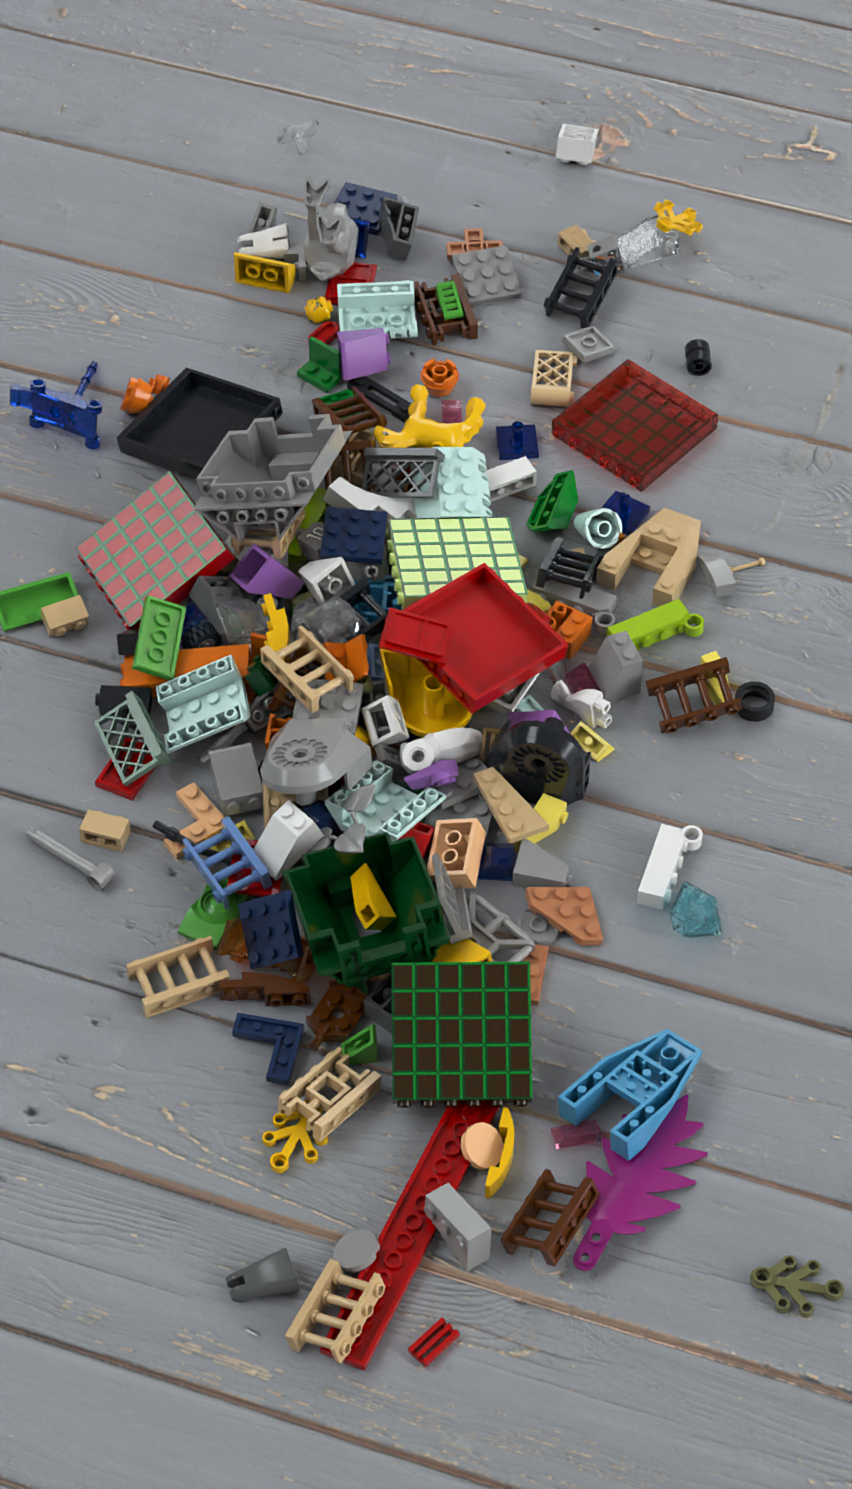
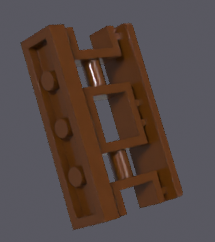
[414,273,478,345]

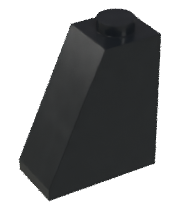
[95,685,153,730]

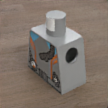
[580,235,625,276]

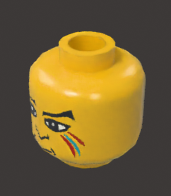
[304,296,333,324]

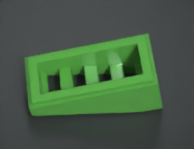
[436,281,463,320]

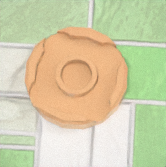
[461,1122,504,1170]

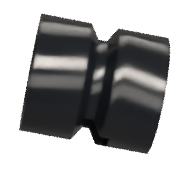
[685,339,712,376]

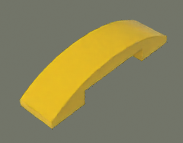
[485,1107,514,1199]

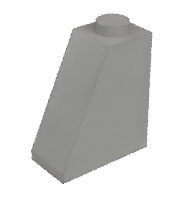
[513,839,572,888]

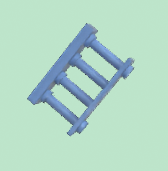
[182,816,273,910]

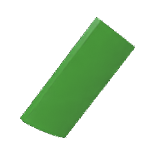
[0,572,78,632]

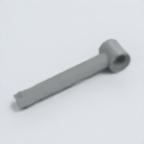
[26,827,116,891]

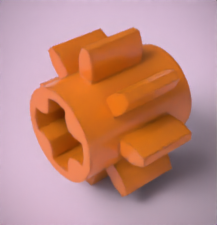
[148,374,170,395]

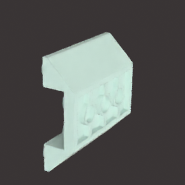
[156,655,251,754]
[325,760,446,842]

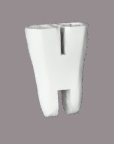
[237,223,291,259]

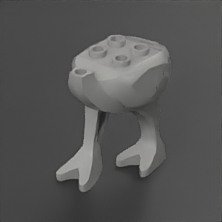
[304,176,359,281]

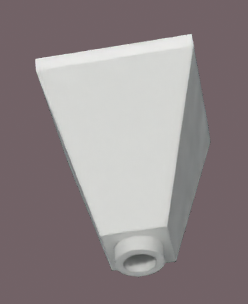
[298,557,355,609]

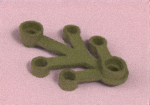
[750,1255,844,1318]

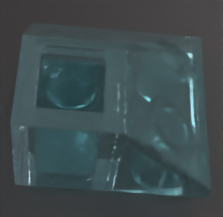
[670,882,722,938]

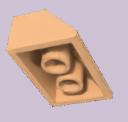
[427,818,486,889]

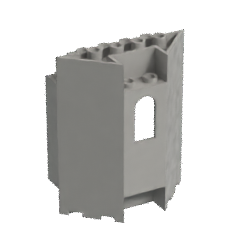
[193,414,352,543]

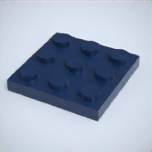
[334,182,397,235]
[320,506,388,564]
[238,890,304,970]

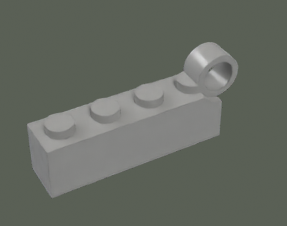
[531,578,617,635]

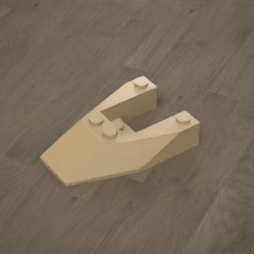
[596,508,701,607]

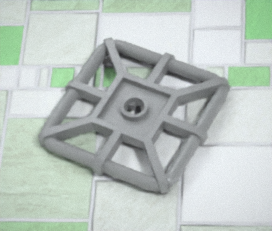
[441,893,535,962]

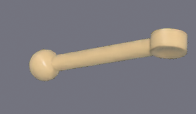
[729,558,766,574]

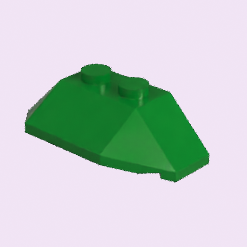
[526,470,578,532]

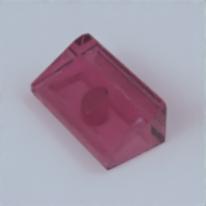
[565,662,601,694]
[550,1120,601,1149]

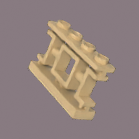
[278,1047,382,1142]

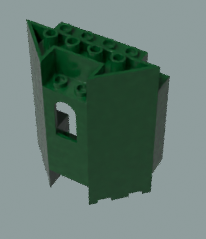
[282,831,451,995]

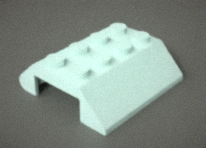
[337,281,418,338]
[410,447,492,518]

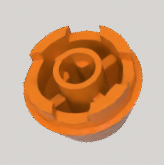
[420,358,459,397]
[120,377,154,414]

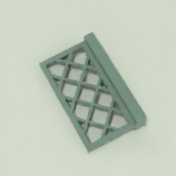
[94,691,172,786]

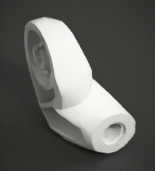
[399,728,482,774]

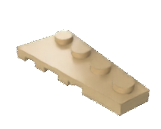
[473,767,549,844]

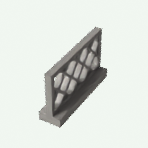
[432,853,473,944]

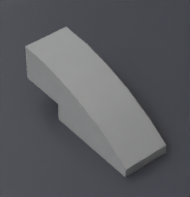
[698,552,736,597]

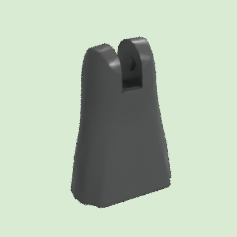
[225,1247,299,1302]

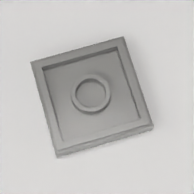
[561,325,615,363]

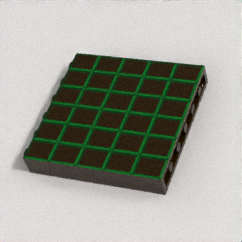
[392,962,533,1108]

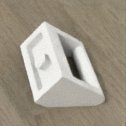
[361,695,410,748]

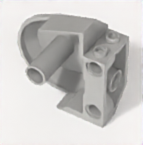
[260,718,373,805]

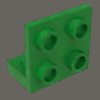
[297,336,342,393]

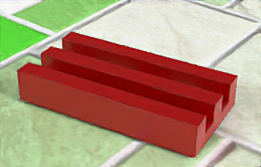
[408,1317,459,1367]

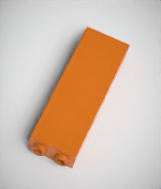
[120,644,252,697]

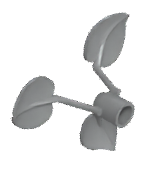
[307,784,375,853]

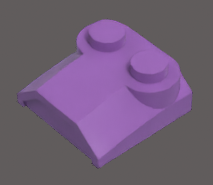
[404,759,459,790]

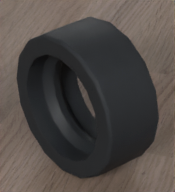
[735,681,775,722]

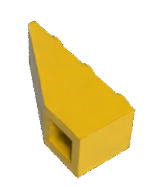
[351,863,396,930]

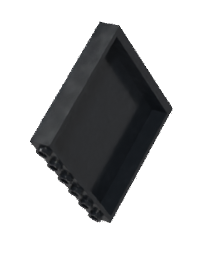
[117,367,283,478]

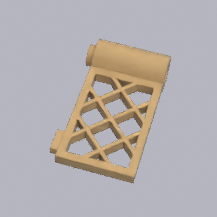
[530,350,577,407]

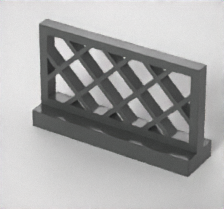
[361,448,445,498]

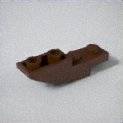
[219,972,311,1007]

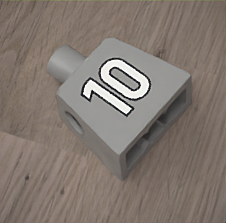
[296,522,324,561]

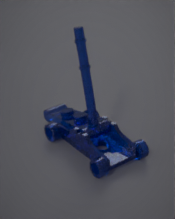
[9,361,102,449]

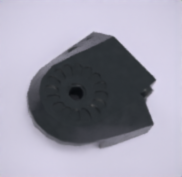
[485,717,591,805]

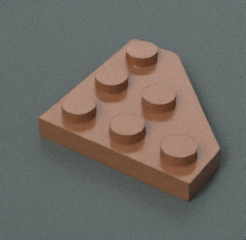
[525,887,603,945]

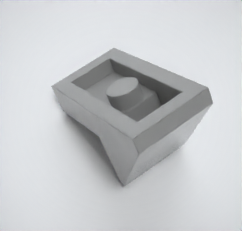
[248,202,277,233]
[284,241,307,281]
[374,743,409,778]

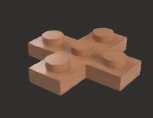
[446,228,503,261]

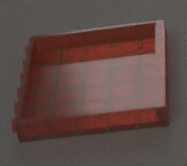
[551,359,718,492]

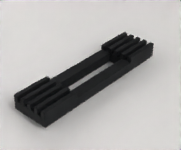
[347,376,411,423]

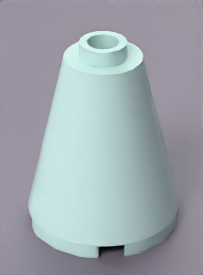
[574,508,622,549]

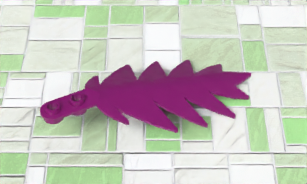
[573,1094,708,1271]

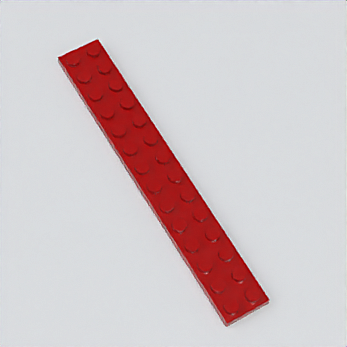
[320,1103,500,1371]

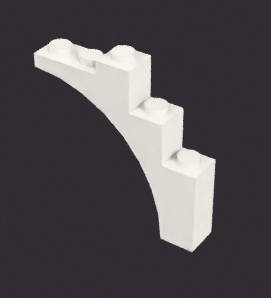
[323,477,416,527]

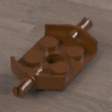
[306,980,368,1051]

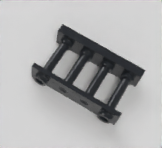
[544,247,618,328]
[535,536,603,599]
[300,578,396,644]

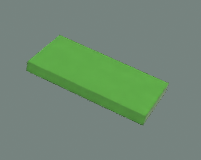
[132,595,186,680]

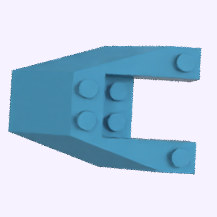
[558,1029,703,1161]

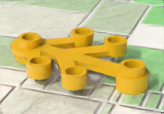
[653,199,703,236]
[262,1099,328,1174]

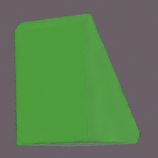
[341,1024,377,1064]

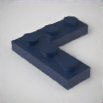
[232,1013,304,1085]

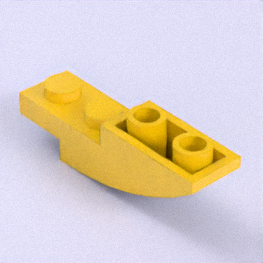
[261,593,290,663]

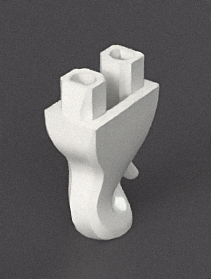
[551,680,612,729]

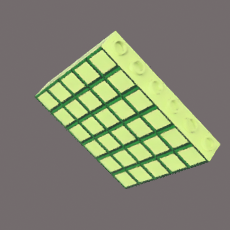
[385,516,528,610]

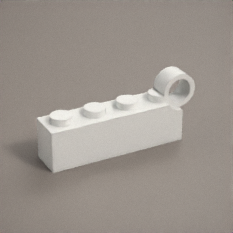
[484,456,537,502]
[637,824,703,910]

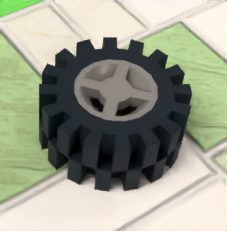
[182,622,222,649]

